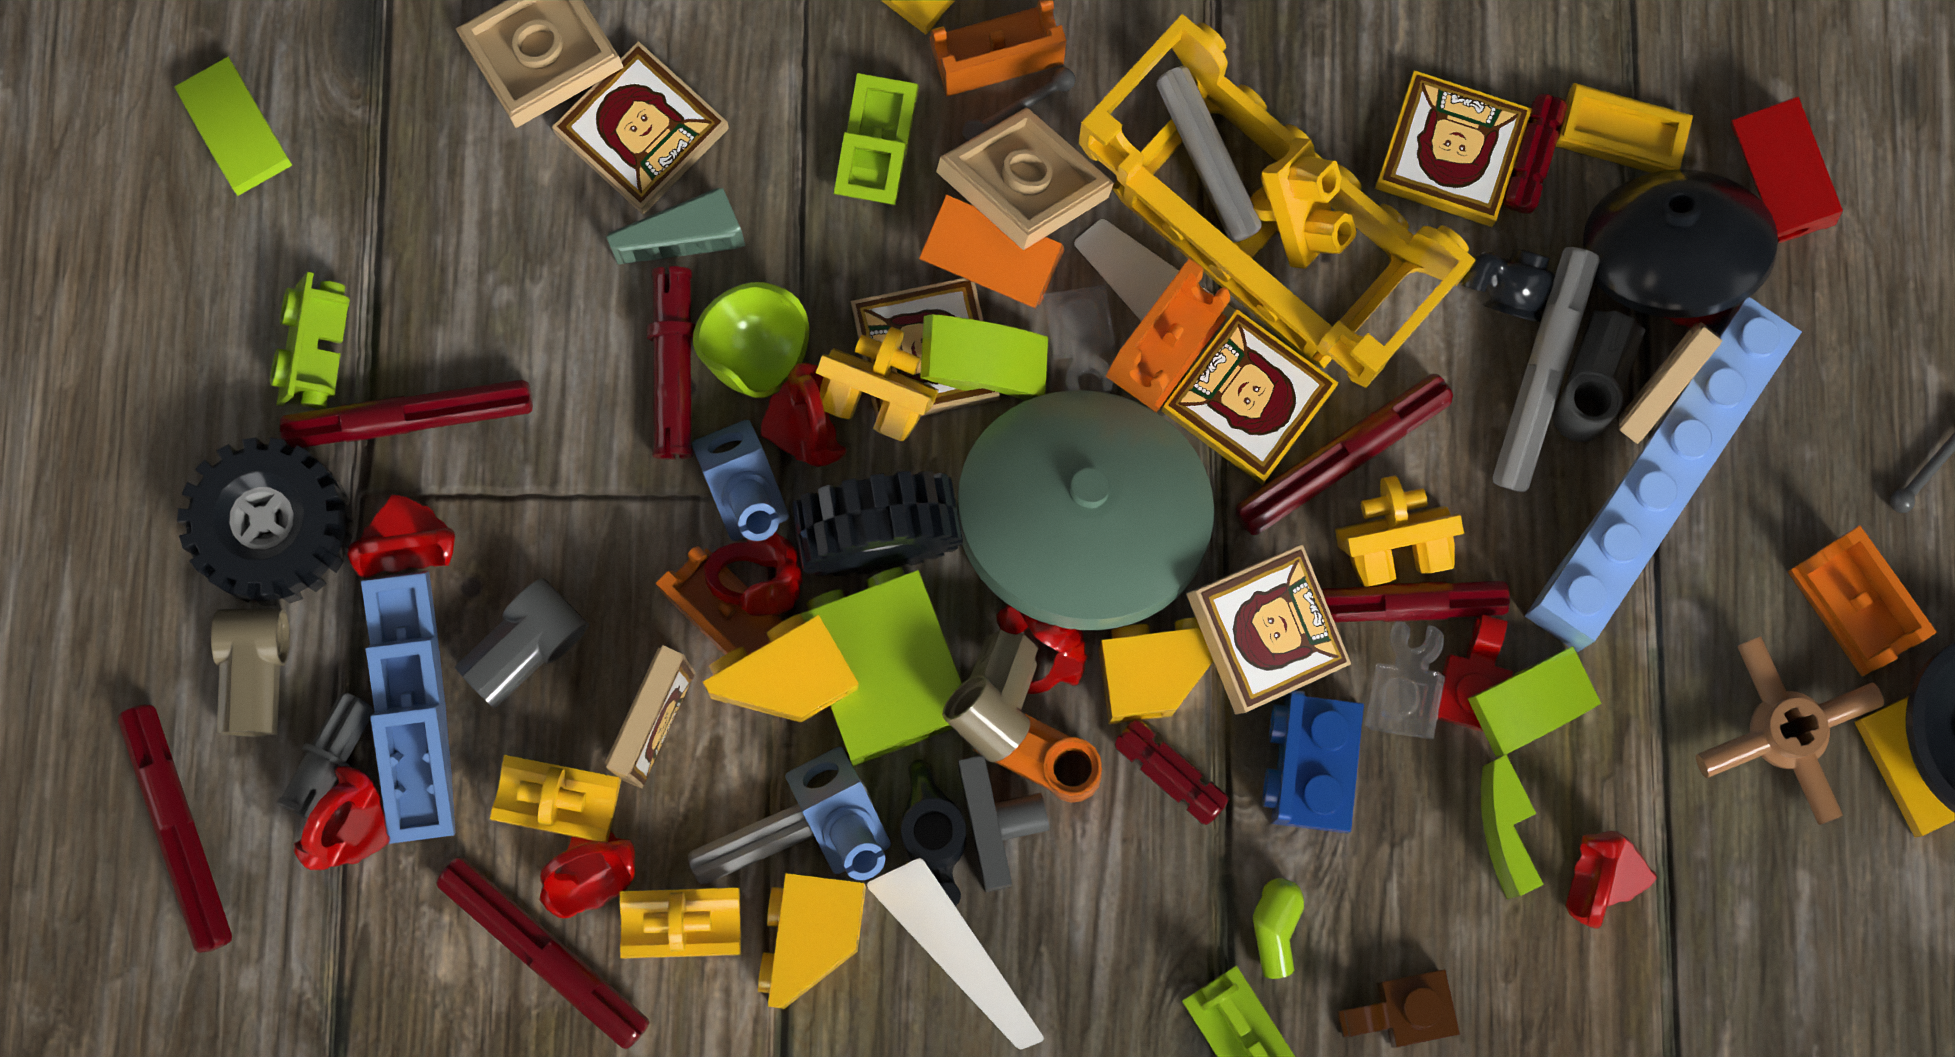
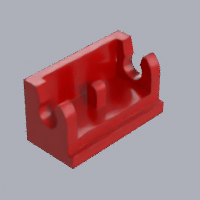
[1730,96,1843,243]

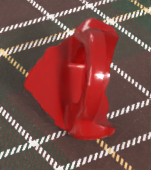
[761,363,847,467]
[347,495,455,578]
[704,532,803,617]
[996,605,1088,695]
[293,766,390,870]
[1565,831,1657,929]
[539,832,635,918]

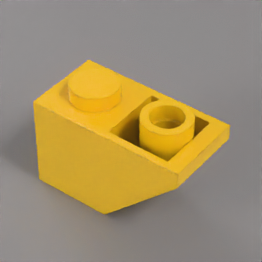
[703,614,859,722]
[1098,617,1214,724]
[758,873,866,1009]

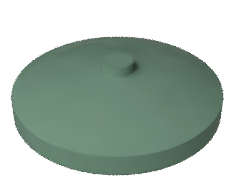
[957,390,1214,630]

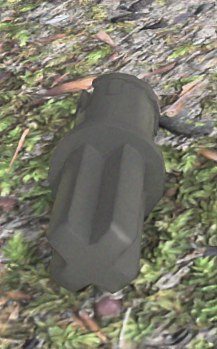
[277,693,373,819]

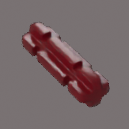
[1503,94,1567,214]
[1114,719,1229,825]

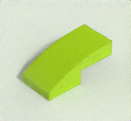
[174,56,292,196]
[834,73,919,205]
[920,314,1048,401]
[1467,646,1602,757]
[1481,754,1544,900]

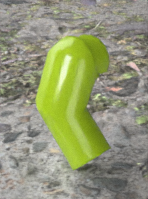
[1253,878,1304,979]

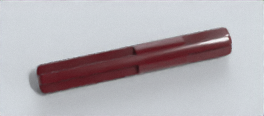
[1236,374,1453,535]
[280,380,533,448]
[1321,581,1510,622]
[117,704,232,953]
[436,857,650,1049]

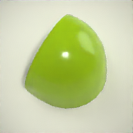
[693,282,809,398]

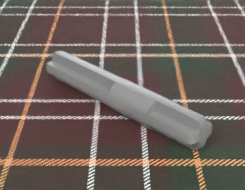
[1492,247,1599,492]

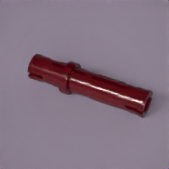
[647,266,696,460]

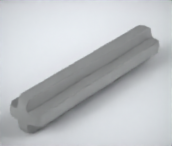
[1157,66,1262,243]
[688,779,873,884]

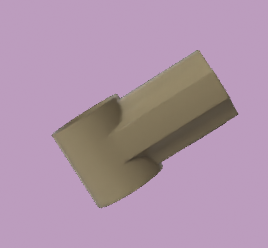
[211,609,290,737]
[942,630,1038,762]

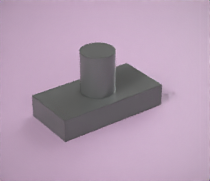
[958,755,1049,893]

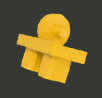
[1250,138,1357,269]
[816,327,939,441]
[1335,475,1464,586]
[490,755,622,842]
[620,888,741,959]

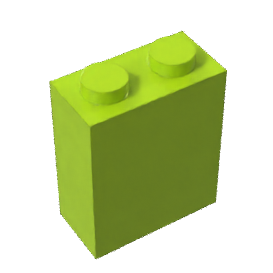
[801,567,962,767]

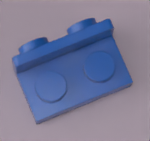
[1262,690,1364,834]

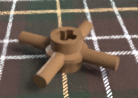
[1696,636,1884,825]

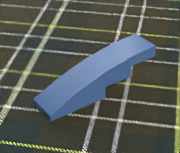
[361,570,456,844]

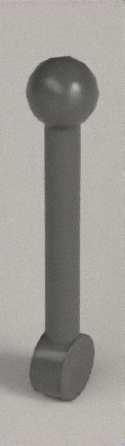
[962,67,1076,142]
[1890,432,1955,513]

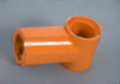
[973,713,1102,803]

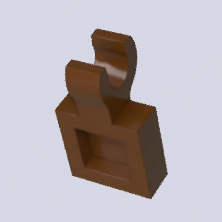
[1337,969,1460,1048]

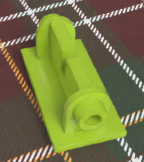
[270,272,350,409]
[1182,965,1295,1057]

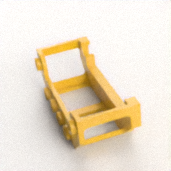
[1078,14,1476,388]

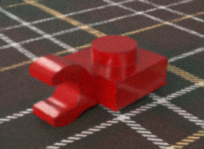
[1431,615,1513,732]

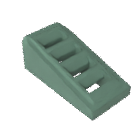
[606,187,745,265]

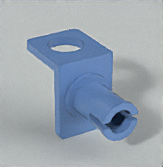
[692,420,789,541]
[785,747,891,880]

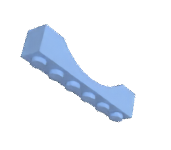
[1525,297,1802,652]

